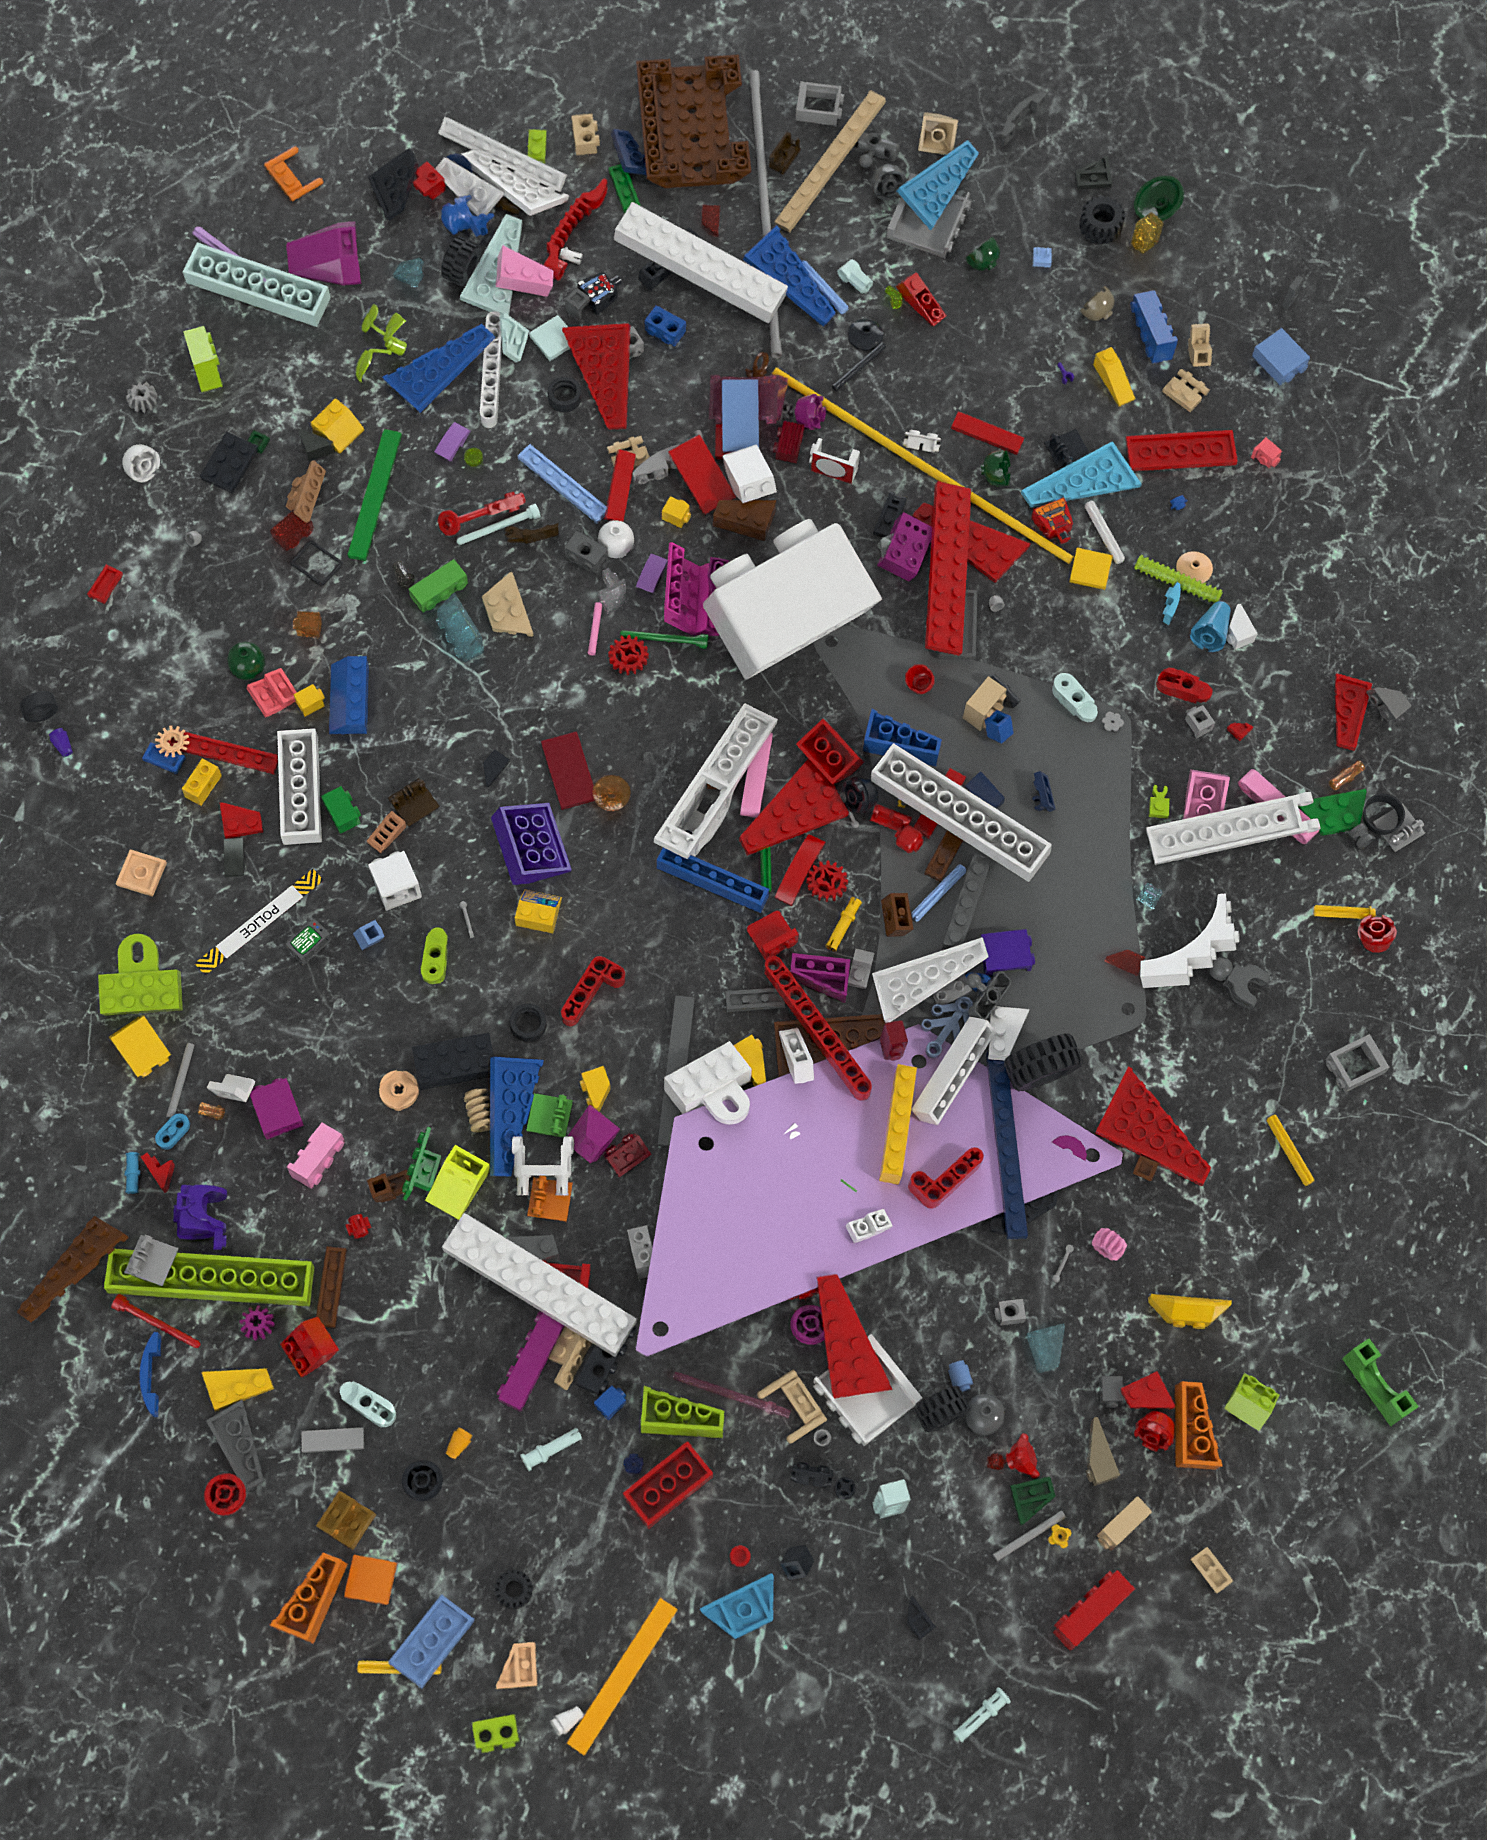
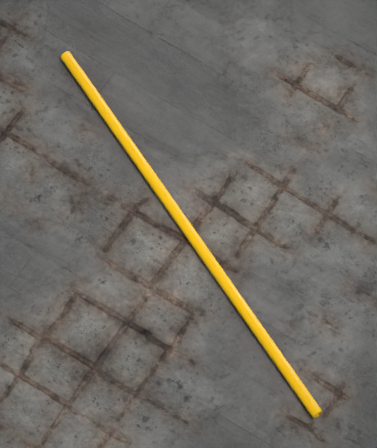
[772,368,1074,564]

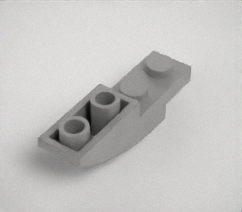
[632,444,679,485]

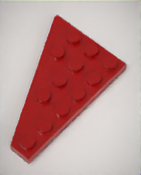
[739,758,849,856]
[1095,1066,1211,1186]

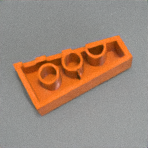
[270,1553,347,1644]

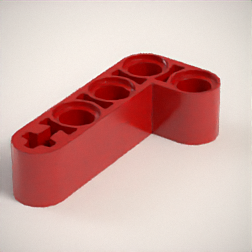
[561,956,625,1026]
[908,1147,984,1209]

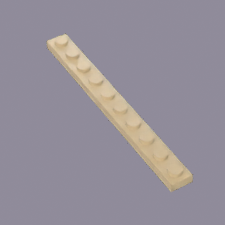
[775,91,886,233]

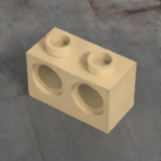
[572,114,600,155]

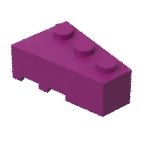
[790,953,850,1003]

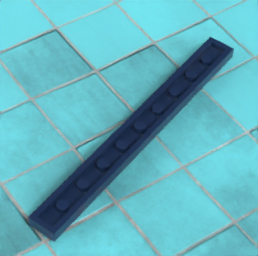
[986,1052,1028,1239]

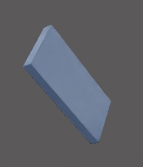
[722,380,759,453]
[388,1595,474,1689]

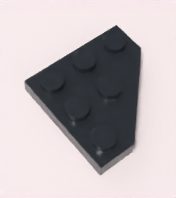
[368,148,419,221]
[989,1190,1059,1235]

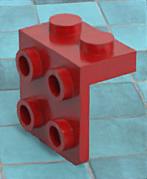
[747,911,799,960]

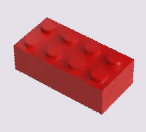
[623,1441,713,1529]
[1053,1570,1135,1651]

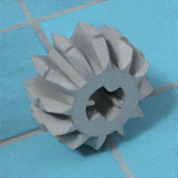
[126,381,158,413]

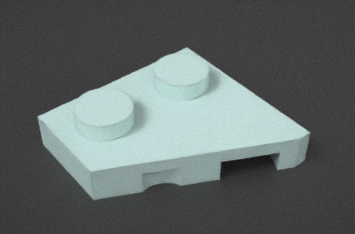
[499,313,529,362]

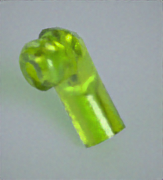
[885,285,902,309]

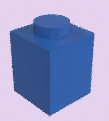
[985,710,1014,744]
[594,1386,626,1421]

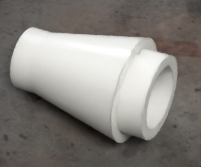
[551,1706,583,1736]

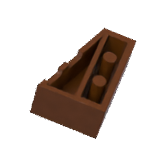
[713,500,776,541]

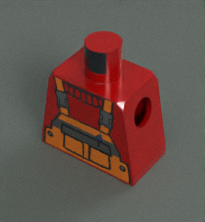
[1031,498,1073,544]

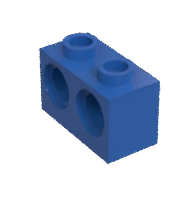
[645,305,686,347]

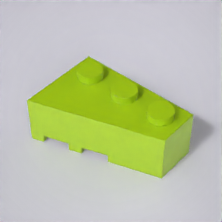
[183,326,222,392]

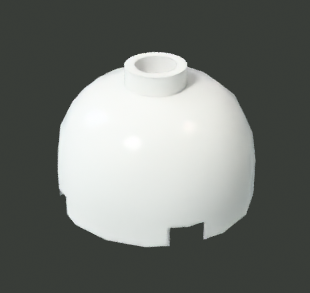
[122,444,160,482]
[598,520,634,558]

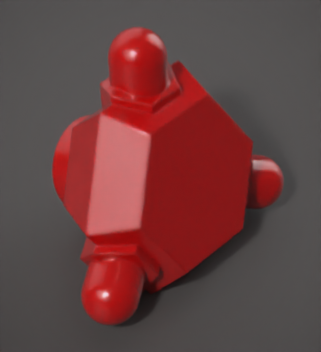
[1006,1433,1040,1479]

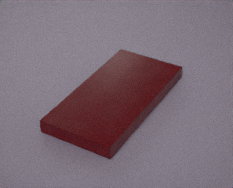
[541,731,598,810]

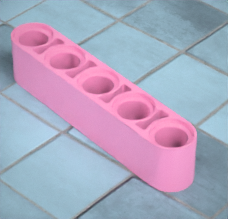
[740,733,773,818]
[1238,769,1319,844]

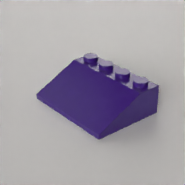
[491,803,572,885]

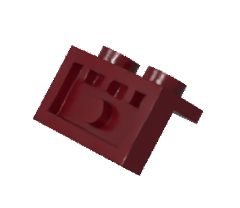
[603,1133,652,1177]

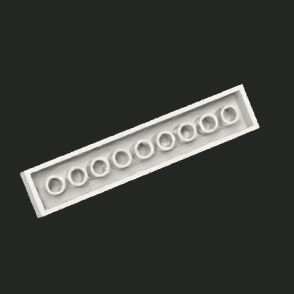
[614,202,788,323]
[871,743,1052,882]
[442,1213,637,1357]

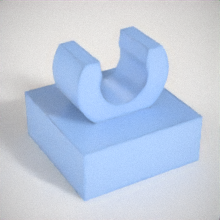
[1033,247,1051,267]

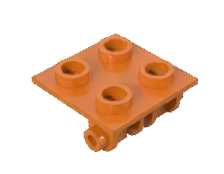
[527,1176,573,1222]

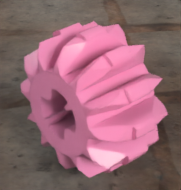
[1092,1228,1127,1261]

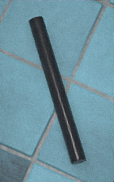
[832,342,886,391]

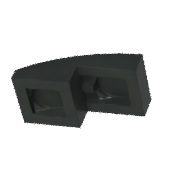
[224,838,245,877]

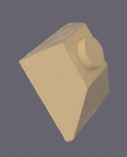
[918,112,958,155]

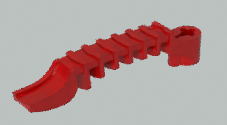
[543,178,608,281]

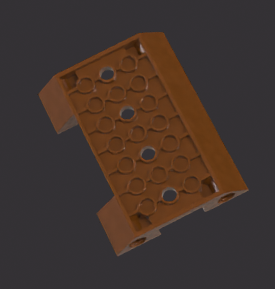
[636,54,751,188]

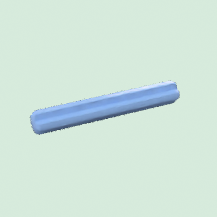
[802,261,848,314]
[911,864,966,922]

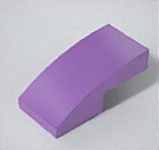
[435,422,470,462]
[636,554,668,594]

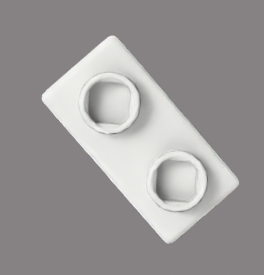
[703,519,882,680]

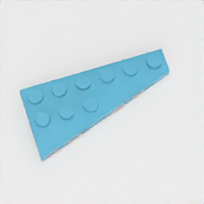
[1021,442,1142,507]

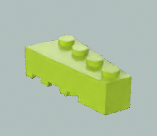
[641,1386,724,1438]

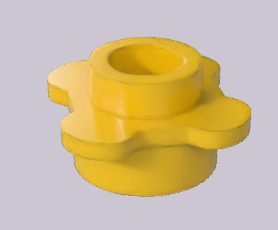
[1048,1525,1071,1548]

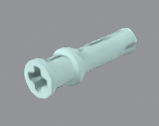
[520,1428,582,1471]
[953,1687,1011,1742]

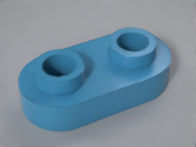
[155,1114,190,1150]

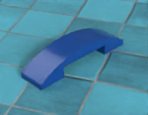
[140,1332,161,1417]

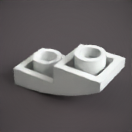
[845,1209,893,1243]

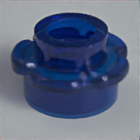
[623,1454,644,1474]

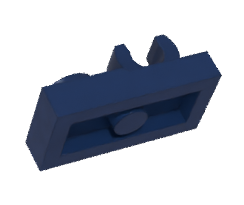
[1032,771,1056,812]

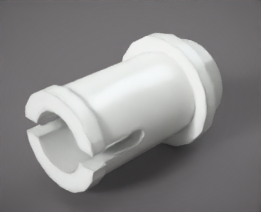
[559,247,583,265]

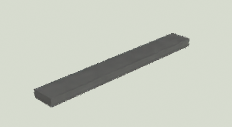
[658,996,695,1147]

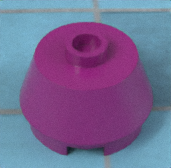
[795,394,826,430]
[790,1305,824,1345]

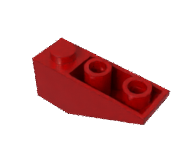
[896,272,946,326]

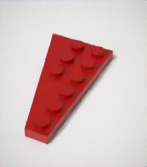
[912,503,1031,583]
[816,1274,893,1399]

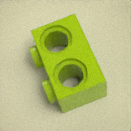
[472,1715,519,1753]

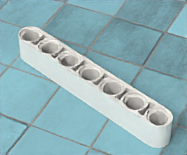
[480,311,502,428]

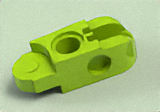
[421,927,448,984]

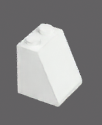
[723,445,777,503]
[368,851,422,911]

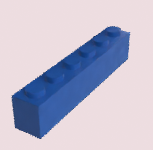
[657,847,769,913]

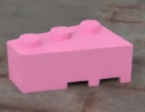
[496,245,553,297]
[287,1123,344,1189]

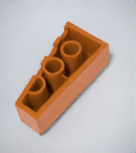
[1175,1381,1222,1470]

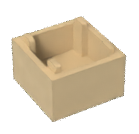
[963,676,1006,731]

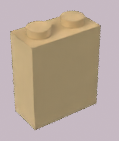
[1097,1496,1152,1551]

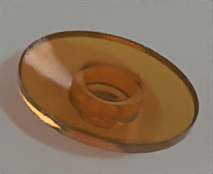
[593,775,631,811]

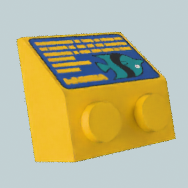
[515,890,562,933]

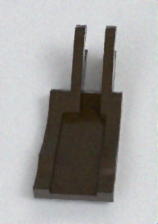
[505,523,559,544]

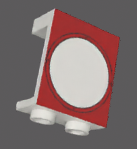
[809,438,860,484]

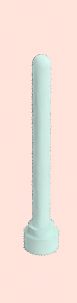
[457,504,541,545]

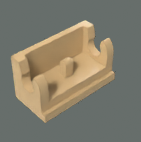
[1191,1547,1233,1593]

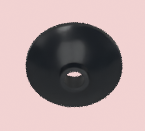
[848,319,883,351]

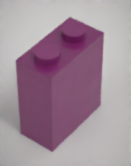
[250,1078,304,1139]

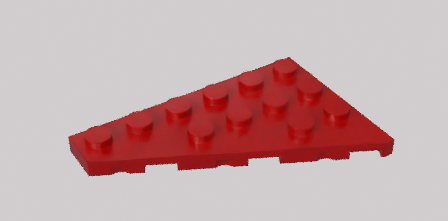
[562,323,631,430]

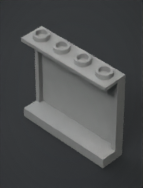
[886,173,972,258]

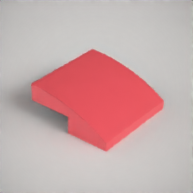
[247,668,297,718]

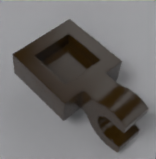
[494,195,521,214]

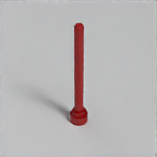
[111,1293,200,1348]

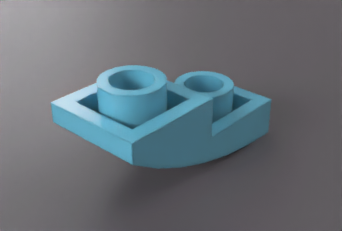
[1162,582,1180,625]

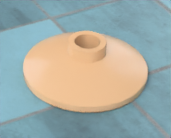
[1176,551,1213,583]

